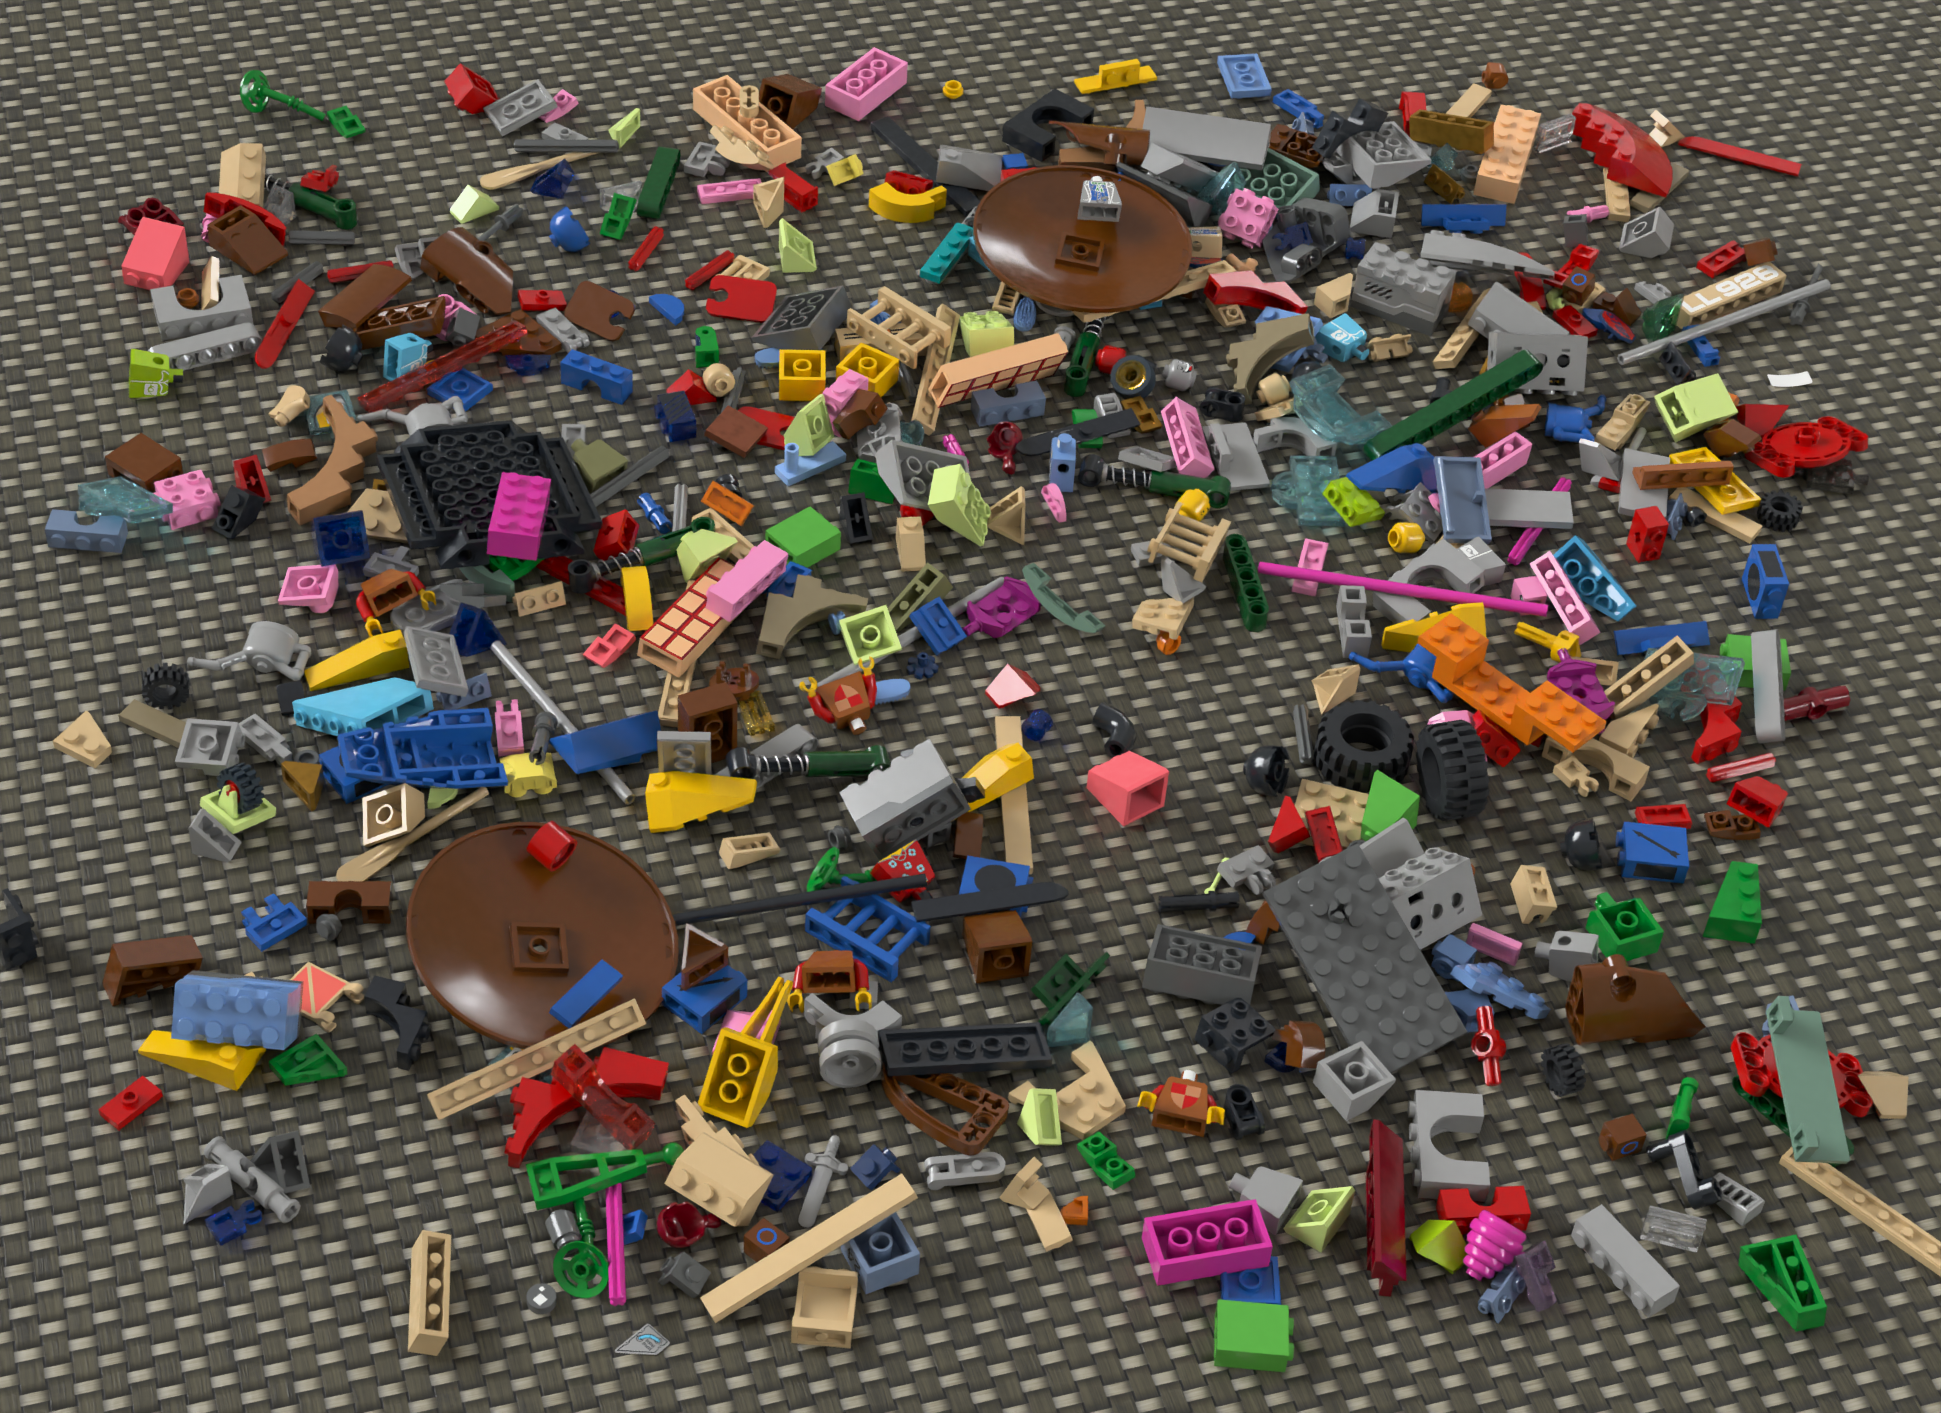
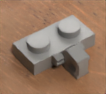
[363,546,419,578]

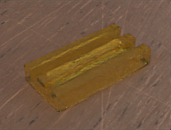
[736,690,775,736]

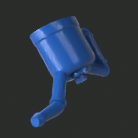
[1545,395,1606,443]
[1348,644,1454,703]

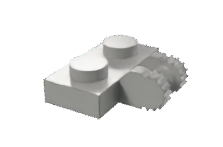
[684,142,730,177]
[1217,845,1276,895]

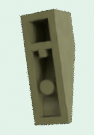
[888,562,953,632]

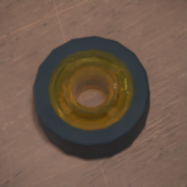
[1111,355,1156,400]

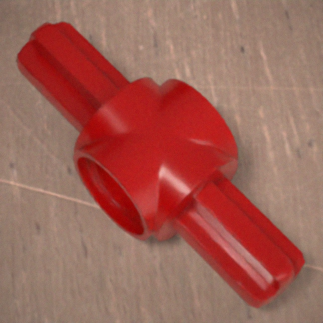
[1471,1006,1506,1086]

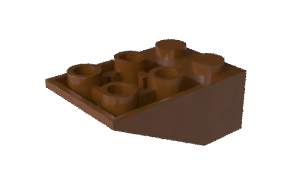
[1268,124,1325,168]
[207,205,288,275]

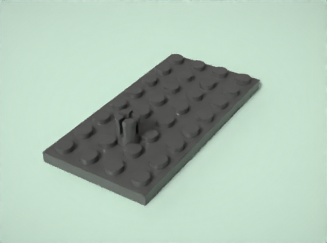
[1263,843,1467,1073]

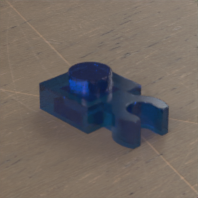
[1272,222,1313,251]
[205,1199,263,1246]

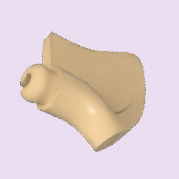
[269,385,310,427]

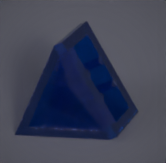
[530,159,575,199]
[449,602,507,657]

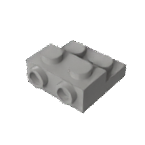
[175,718,245,776]

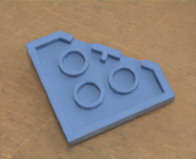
[1255,306,1323,372]
[1450,962,1551,1019]

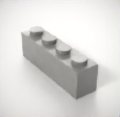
[1571,1204,1680,1318]

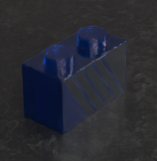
[654,391,696,442]

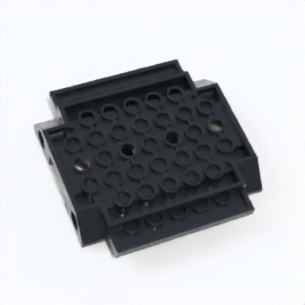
[376,420,602,570]

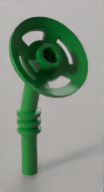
[240,70,326,121]
[807,847,877,892]
[553,1197,609,1298]

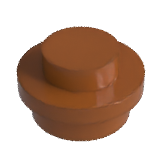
[176,288,199,309]

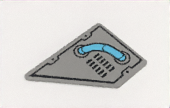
[615,1324,670,1355]

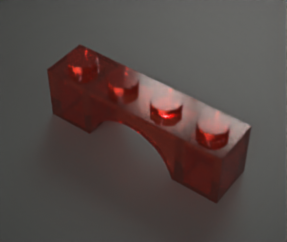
[551,1044,655,1150]

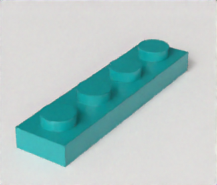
[920,223,973,284]

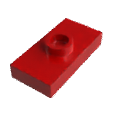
[517,290,567,311]
[1552,305,1598,338]
[1635,804,1692,829]
[1304,806,1343,863]
[98,1075,163,1131]

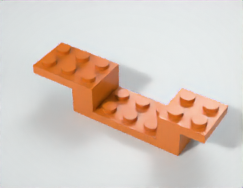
[1418,613,1607,753]

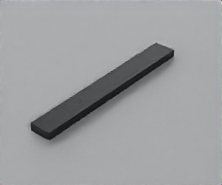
[871,116,981,217]

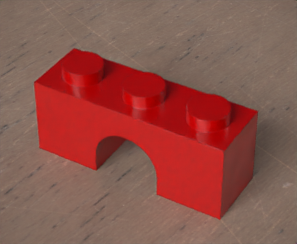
[1436,1186,1531,1235]

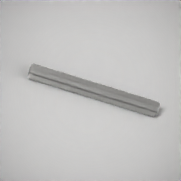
[670,484,688,572]

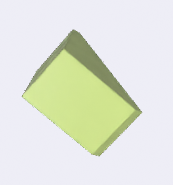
[450,185,499,224]

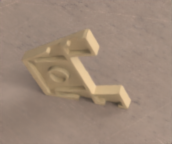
[1008,1041,1126,1140]

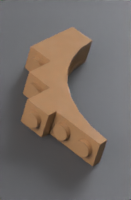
[1058,100,1146,171]
[287,395,378,526]

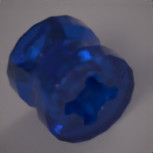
[1345,237,1365,260]
[1021,709,1053,741]

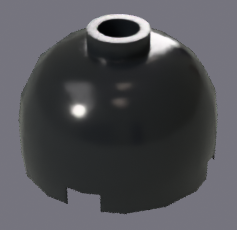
[320,324,364,372]
[1243,745,1290,797]
[1560,818,1602,871]

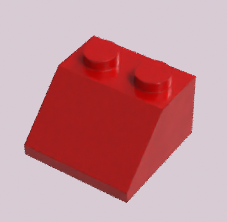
[444,63,500,114]

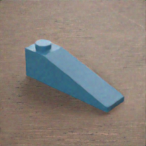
[1554,535,1637,622]

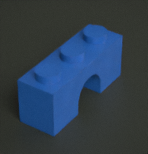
[560,349,633,405]

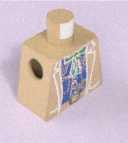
[1188,226,1222,258]

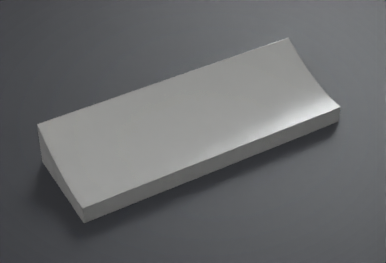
[1142,107,1271,170]

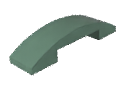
[1022,563,1106,633]
[460,565,515,602]

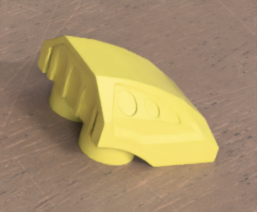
[499,753,557,797]

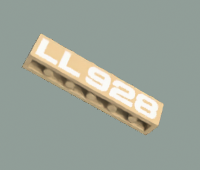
[1668,262,1787,329]

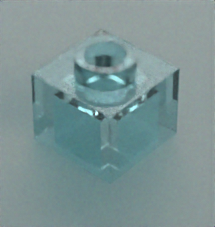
[1427,143,1459,172]

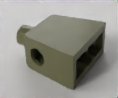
[571,438,628,494]

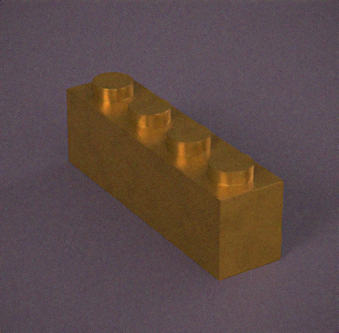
[1409,109,1494,154]

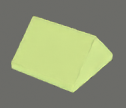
[779,218,817,273]
[1283,1186,1355,1253]

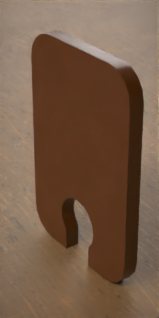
[564,281,635,342]

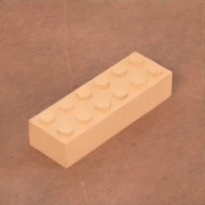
[693,75,802,172]
[1473,105,1541,204]

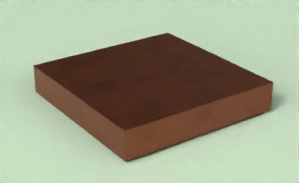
[704,405,768,458]

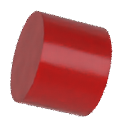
[527,821,577,872]

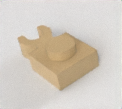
[1553,756,1599,797]

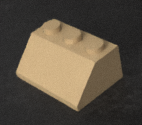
[219,143,266,208]
[664,1133,774,1227]

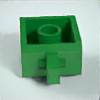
[1585,892,1664,961]

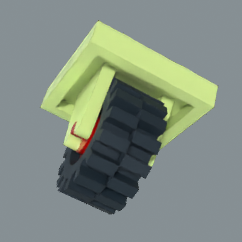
[200,762,276,834]

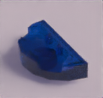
[505,354,551,376]

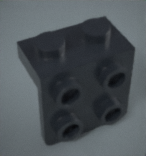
[0,888,39,970]
[1194,998,1275,1074]

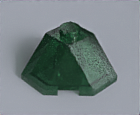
[1642,293,1685,344]

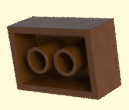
[678,682,738,763]

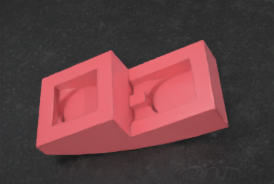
[583,623,636,668]

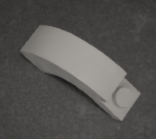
[1253,417,1337,465]
[804,993,902,1047]

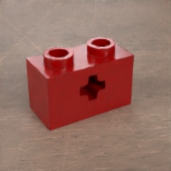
[1626,506,1669,563]
[593,509,639,561]

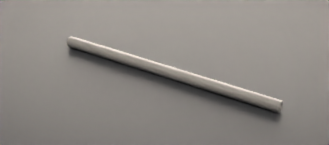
[815,577,1004,692]
[491,641,636,805]

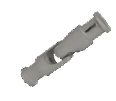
[204,1136,301,1223]

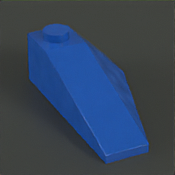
[1346,443,1438,493]

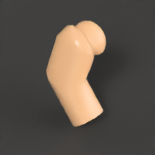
[1225,253,1258,272]

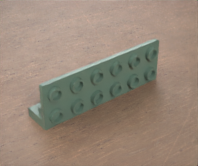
[1766,996,1850,1164]

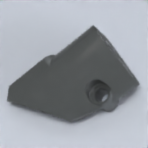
[1262,198,1350,283]

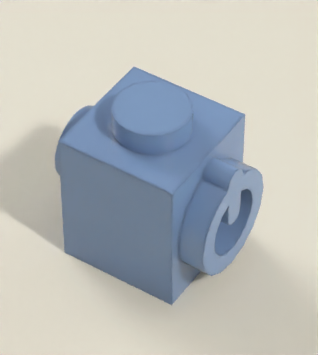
[1431,934,1477,982]

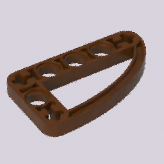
[881,1063,1009,1156]

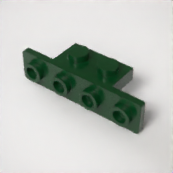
[1030,952,1110,1026]

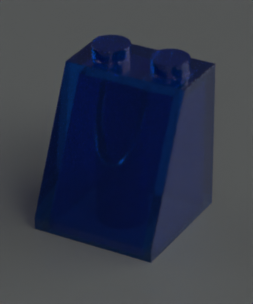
[311,510,370,567]

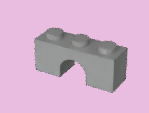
[1336,585,1372,658]

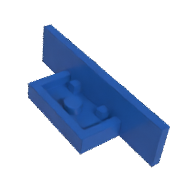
[1421,204,1507,234]
[1614,621,1710,655]

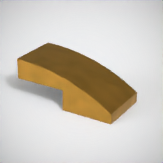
[1120,396,1162,434]

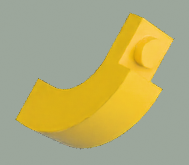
[869,182,947,223]
[620,566,653,631]

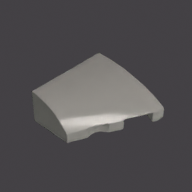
[395,237,438,280]

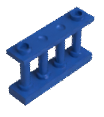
[805,876,931,982]

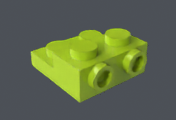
[1322,477,1385,527]

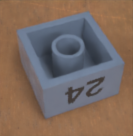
[841,1212,920,1294]

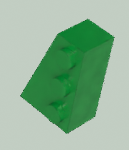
[1702,861,1762,944]
[1738,1234,1827,1332]

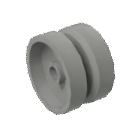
[817,1019,881,1088]

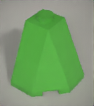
[1361,770,1420,841]

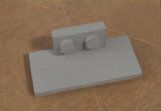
[1202,423,1270,491]

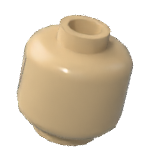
[702,363,735,397]
[1256,373,1291,406]

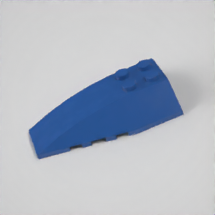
[337,708,508,789]

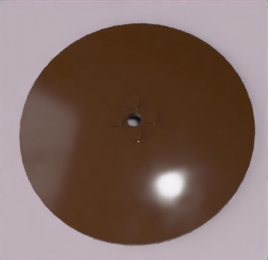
[973,165,1192,313]
[406,822,679,1049]

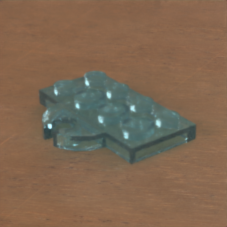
[1271,455,1346,526]
[78,476,173,523]
[1644,648,1745,721]

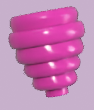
[1463,1210,1526,1281]

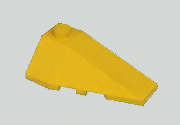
[1381,602,1487,652]
[304,630,409,691]
[951,743,1034,822]
[645,771,757,833]
[138,1030,266,1091]

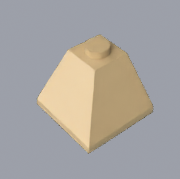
[362,783,425,847]

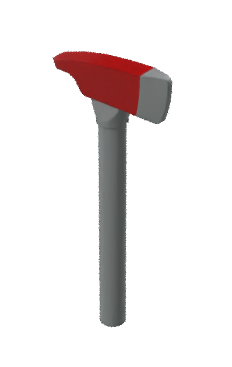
[1590,427,1647,493]

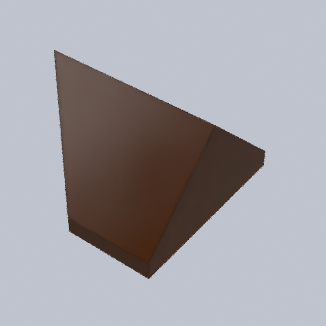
[681,923,728,991]

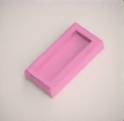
[1466,923,1523,966]

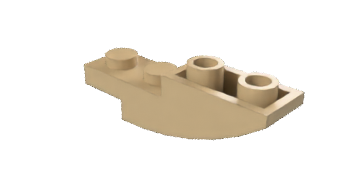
[710,125,774,170]
[1594,394,1650,450]
[675,1094,759,1165]

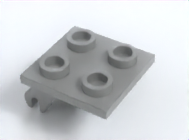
[1384,482,1443,543]

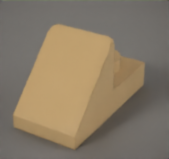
[1649,110,1684,147]
[999,1157,1049,1209]

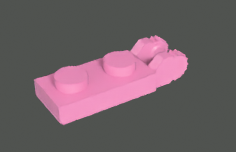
[495,699,524,757]

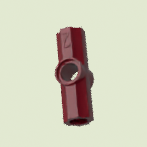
[1784,686,1851,721]

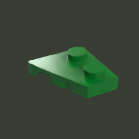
[269,1033,347,1086]

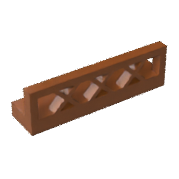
[1632,461,1734,490]

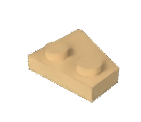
[1255,395,1305,423]
[53,711,112,768]

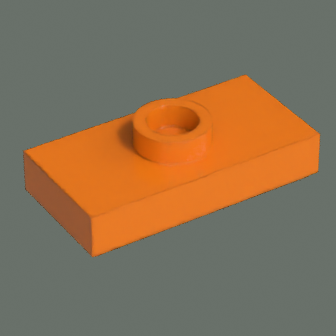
[701,481,754,526]

